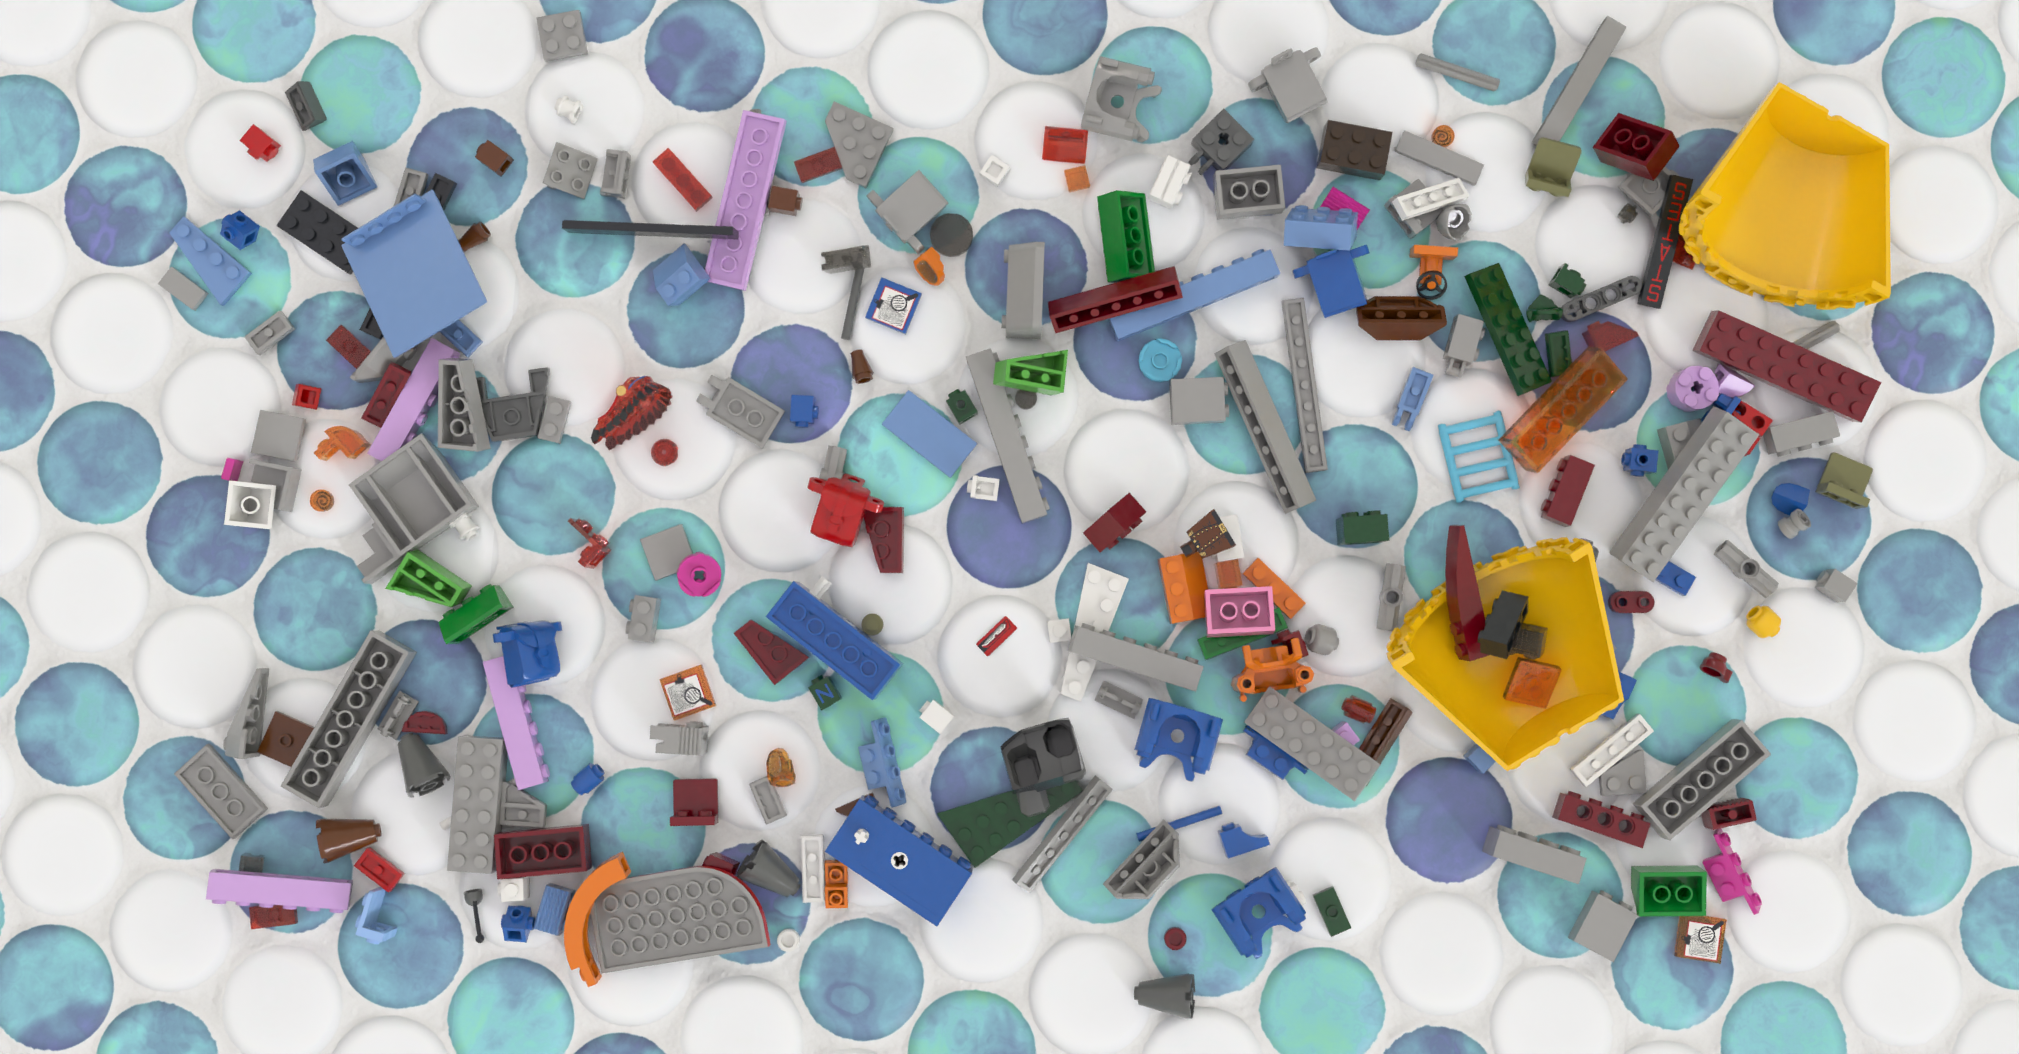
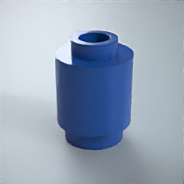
[571,763,605,795]

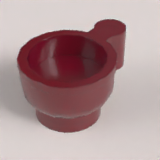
[1699,652,1733,683]

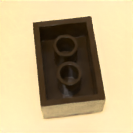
[1316,120,1393,180]

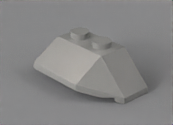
[350,337,418,383]
[1103,819,1180,899]

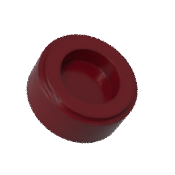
[1164,927,1187,950]

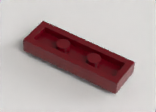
[361,361,412,428]

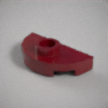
[401,711,448,735]

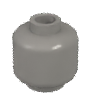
[1304,624,1339,655]

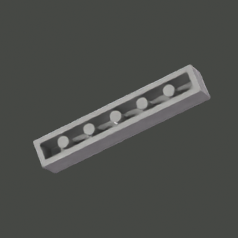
[1067,623,1204,692]

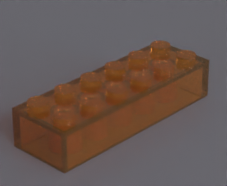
[1499,347,1628,473]

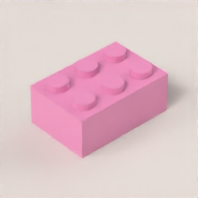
[1204,586,1275,638]

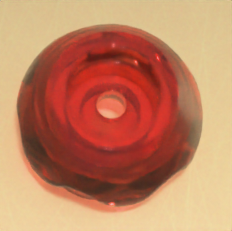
[651,439,678,466]

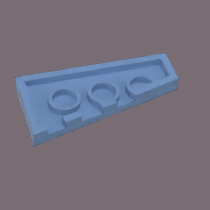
[169,216,252,306]

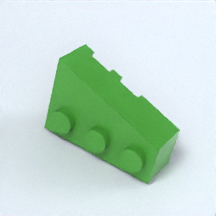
[993,350,1068,396]
[385,550,472,607]

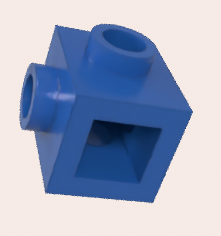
[220,210,260,250]
[1621,444,1659,477]
[501,906,535,943]

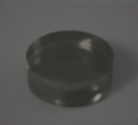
[1015,389,1037,410]

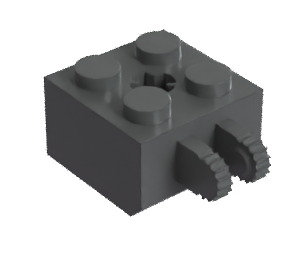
[1188,109,1255,175]

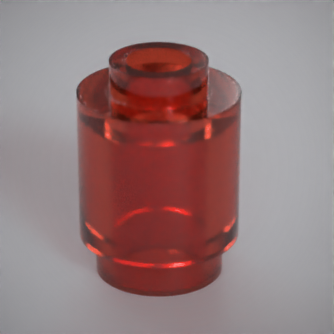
[1341,695,1376,724]

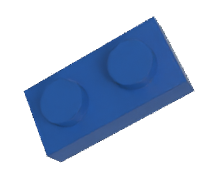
[1655,561,1696,596]

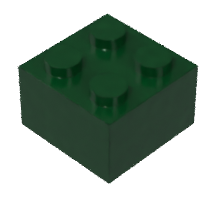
[1336,510,1390,546]

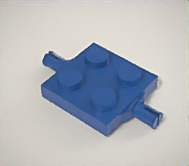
[1243,725,1309,780]

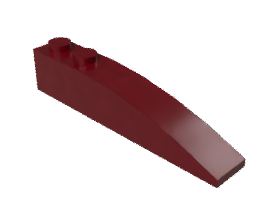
[1445,525,1489,661]

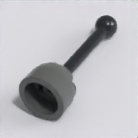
[464,889,484,943]

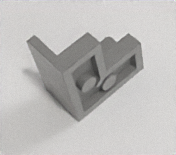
[249,459,302,512]
[357,522,404,584]

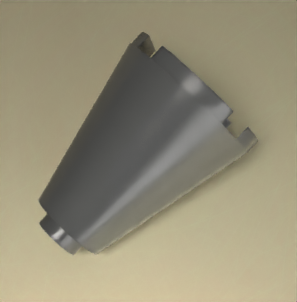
[398,733,450,798]
[737,840,800,897]
[1134,973,1195,1019]

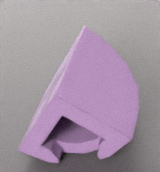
[1715,363,1755,397]

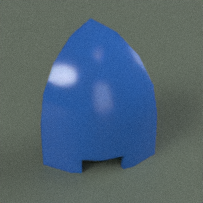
[1771,483,1810,515]

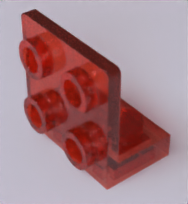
[568,518,611,569]

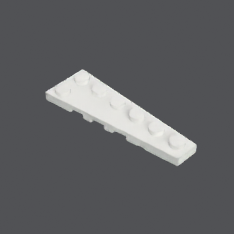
[1060,563,1129,702]

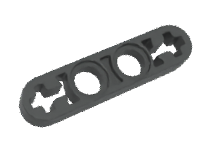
[1561,276,1642,322]

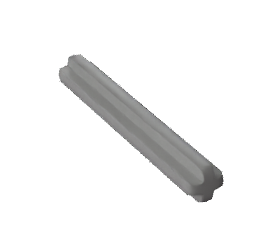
[1415,53,1500,91]
[1792,321,1840,349]

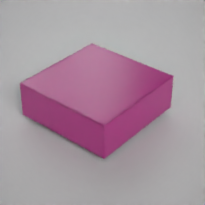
[221,458,243,481]

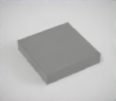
[640,524,693,581]

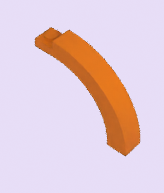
[564,851,631,987]

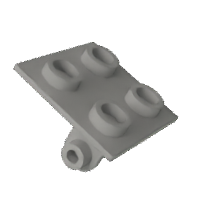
[543,142,598,199]

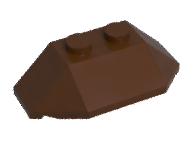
[1356,296,1447,340]

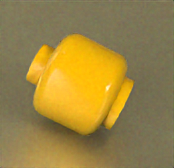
[1746,606,1781,638]

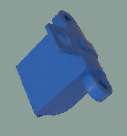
[1292,245,1370,318]
[493,620,562,688]

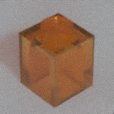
[1214,559,1243,589]

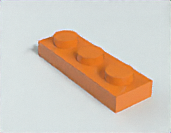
[1242,558,1306,619]

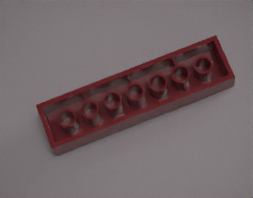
[1692,310,1882,423]

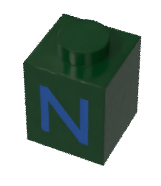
[808,675,842,711]

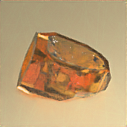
[766,748,796,787]

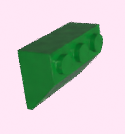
[438,584,514,644]
[1631,865,1707,916]

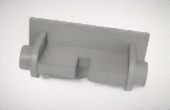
[1095,681,1143,719]
[377,691,419,740]

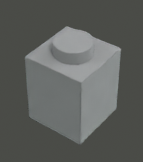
[1815,569,1858,602]

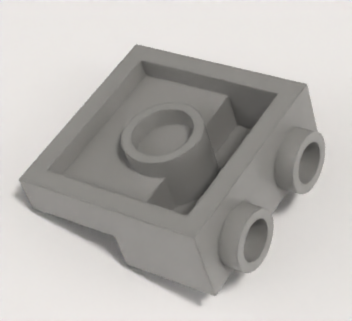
[1618,167,1679,217]

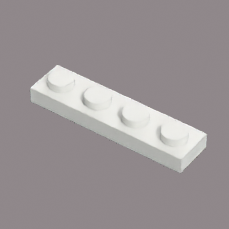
[1392,178,1469,221]
[1570,714,1654,787]

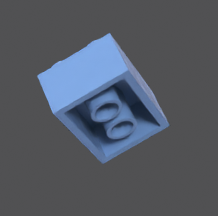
[1284,205,1358,251]

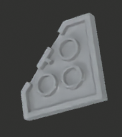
[825,101,893,188]

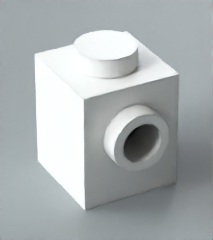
[497,877,530,902]

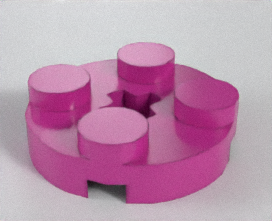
[676,552,721,597]

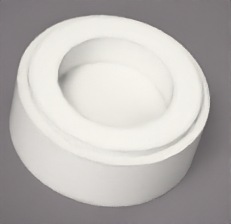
[777,928,800,952]

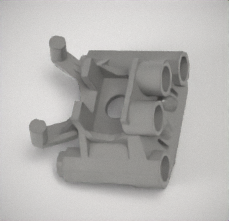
[1081,56,1162,143]

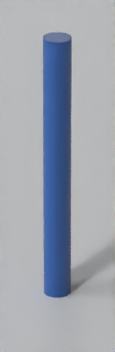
[1136,806,1223,842]

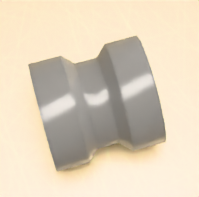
[1778,509,1811,539]

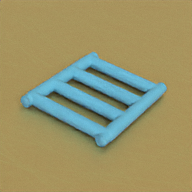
[1438,411,1520,503]

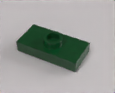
[1545,330,1573,377]
[1313,886,1351,937]

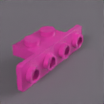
[1702,828,1762,915]

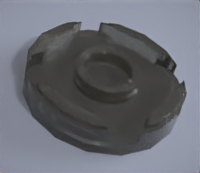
[930,213,973,257]

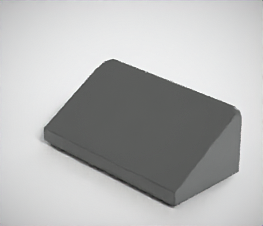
[285,81,327,131]

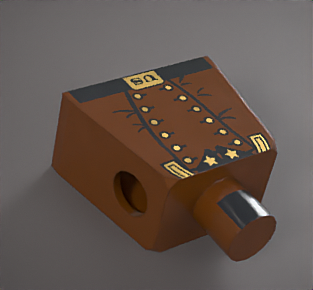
[1180,509,1236,559]

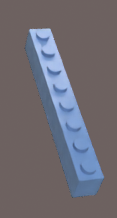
[1108,249,1280,342]

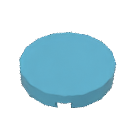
[1138,338,1182,383]

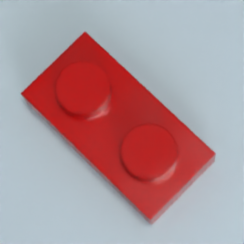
[354,847,405,893]

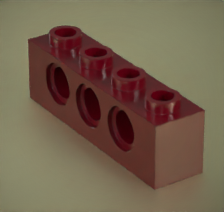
[1552,791,1651,848]

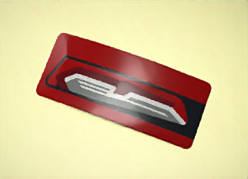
[976,616,1017,656]

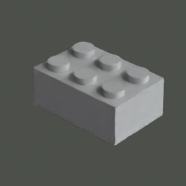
[1213,165,1285,220]

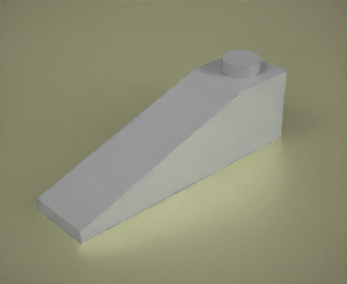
[223,668,269,759]

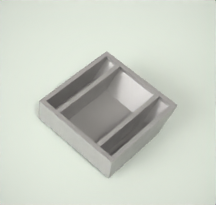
[349,433,479,557]

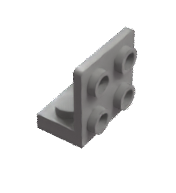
[1384,179,1443,239]

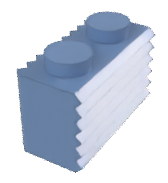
[533,883,575,936]

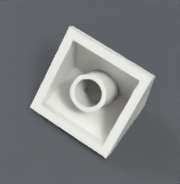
[224,480,276,529]

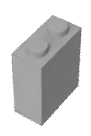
[1169,377,1229,425]
[1568,890,1638,962]

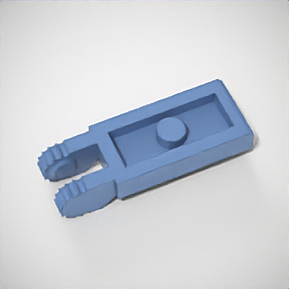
[1392,367,1433,431]

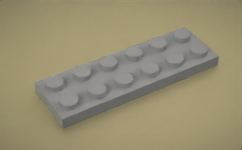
[1244,686,1381,801]

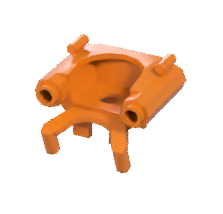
[1231,638,1314,702]

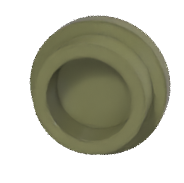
[861,614,884,636]

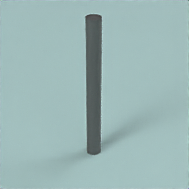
[841,253,867,340]

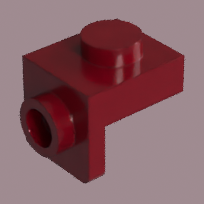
[1271,629,1309,658]

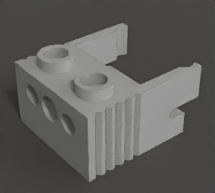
[650,721,709,756]

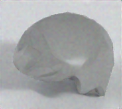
[1436,204,1472,240]

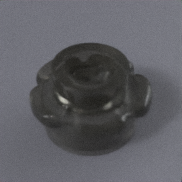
[1617,203,1638,224]

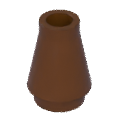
[458,222,491,252]
[850,350,874,384]

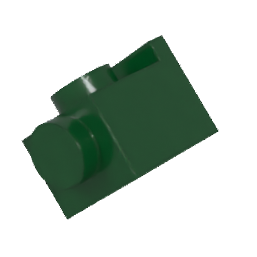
[1548,263,1587,299]
[946,389,978,425]

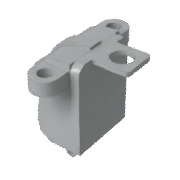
[1248,47,1328,123]
[866,170,948,254]

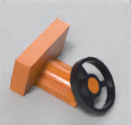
[1409,245,1458,300]

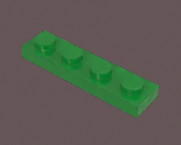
[1197,608,1288,661]

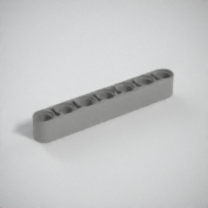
[1532,16,1626,145]

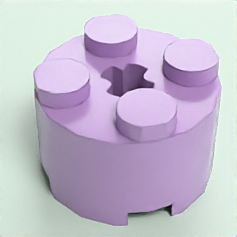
[1666,366,1719,412]

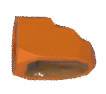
[913,247,945,286]

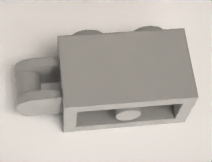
[1442,314,1485,378]

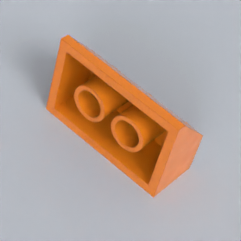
[1157,552,1208,624]

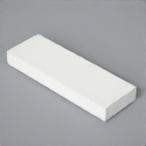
[801,834,825,903]

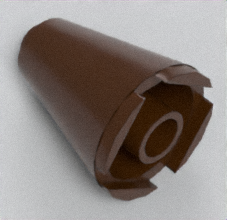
[316,819,382,864]

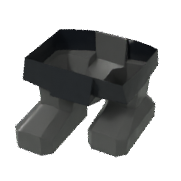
[1000,718,1086,817]

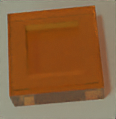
[1064,165,1090,193]

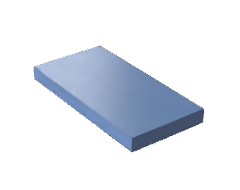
[882,390,977,478]

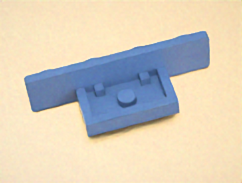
[858,717,906,808]

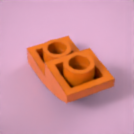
[825,860,848,908]

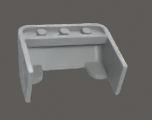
[1001,242,1045,339]

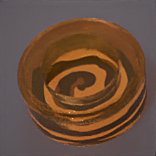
[1431,125,1455,148]
[310,490,334,512]

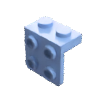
[355,887,398,944]

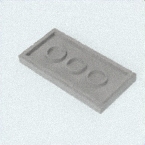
[174,744,268,839]

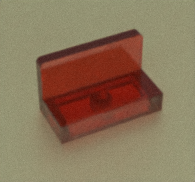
[1042,126,1088,164]

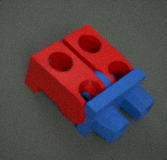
[1701,393,1773,456]

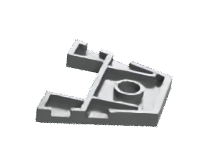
[476,367,550,442]

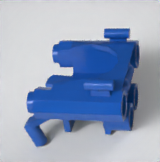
[1134,698,1223,782]
[1211,867,1306,959]

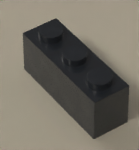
[1477,590,1528,659]

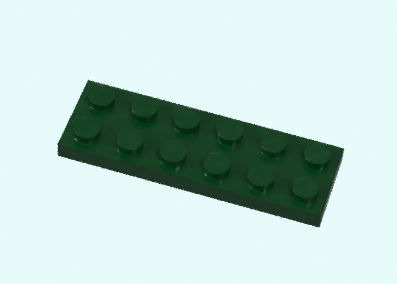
[1464,263,1552,396]

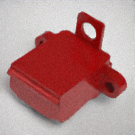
[807,473,884,547]

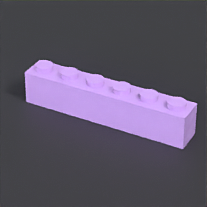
[367,338,460,461]
[483,656,550,790]
[206,869,353,913]

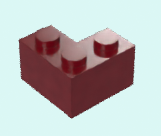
[1083,492,1146,552]

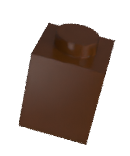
[475,140,514,177]
[768,186,803,216]

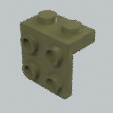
[1525,137,1582,197]

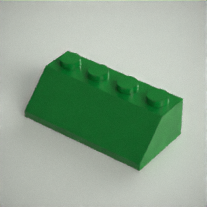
[1097,190,1155,283]

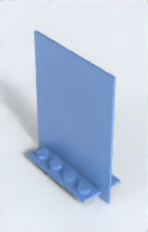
[341,190,487,358]

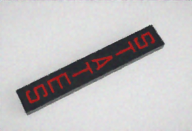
[1637,175,1693,309]

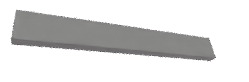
[1281,298,1328,473]

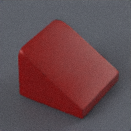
[292,384,321,410]

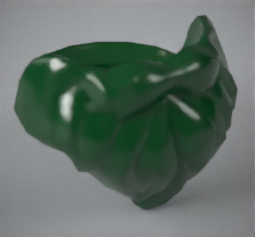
[1526,295,1563,322]

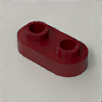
[1608,591,1655,613]

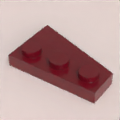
[864,507,904,573]
[734,620,810,685]

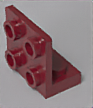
[670,778,718,826]

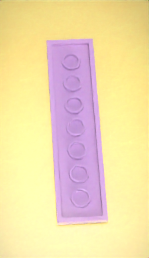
[705,110,787,291]

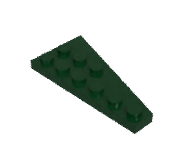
[937,781,1083,868]

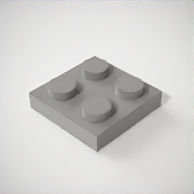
[536,10,588,62]

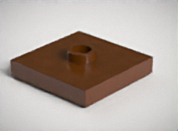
[257,711,314,767]

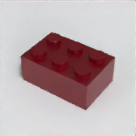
[1593,113,1680,181]

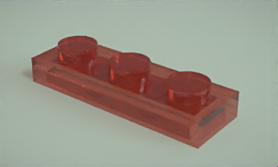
[652,148,713,212]

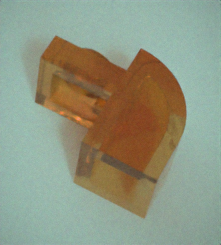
[314,426,371,461]

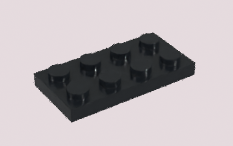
[276,190,358,275]

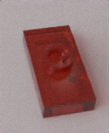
[794,147,843,183]
[326,325,371,369]
[249,905,298,929]

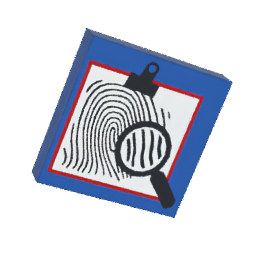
[865,277,922,335]

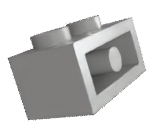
[626,595,661,642]

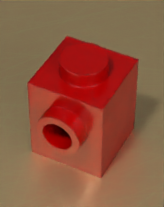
[239,124,281,162]

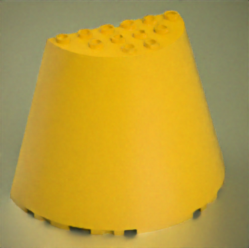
[1679,82,1891,310]
[1386,537,1624,771]

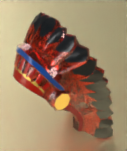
[591,376,673,450]

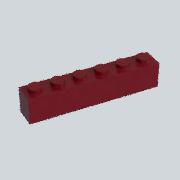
[1048,266,1183,334]

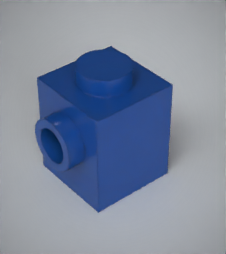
[790,395,819,428]

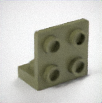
[1815,452,1873,509]

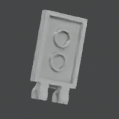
[696,375,785,449]

